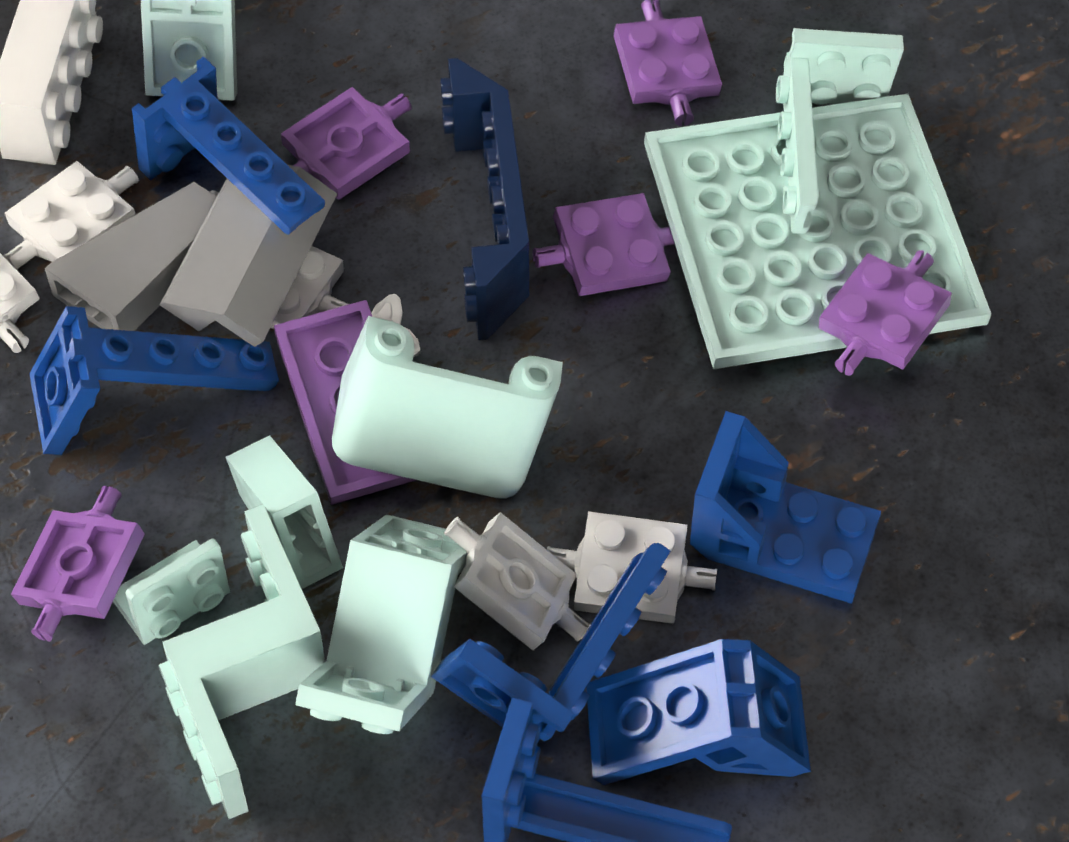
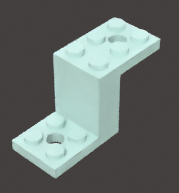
[159,504,325,819]
[295,514,467,734]

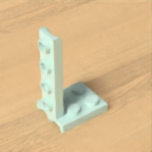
[141,0,237,101]
[776,28,904,234]

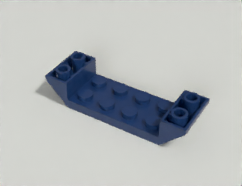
[440,58,529,340]

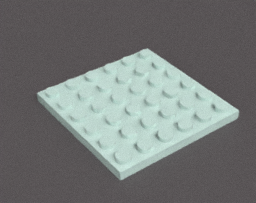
[644,94,991,369]

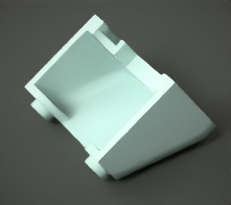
[332,316,563,499]

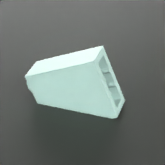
[226,435,343,589]

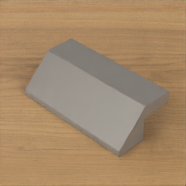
[160,165,337,347]

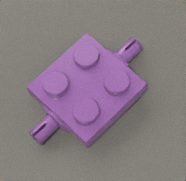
[614,0,722,126]
[281,87,412,200]
[532,193,675,296]
[818,250,952,376]
[11,486,145,641]

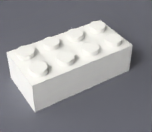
[0,0,103,165]

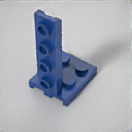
[132,56,325,235]
[29,306,279,455]
[431,543,671,742]
[482,698,732,842]

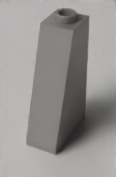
[45,182,219,331]

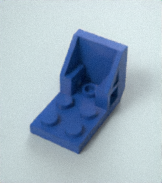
[690,411,881,604]
[586,639,811,785]

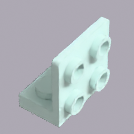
[113,538,230,645]

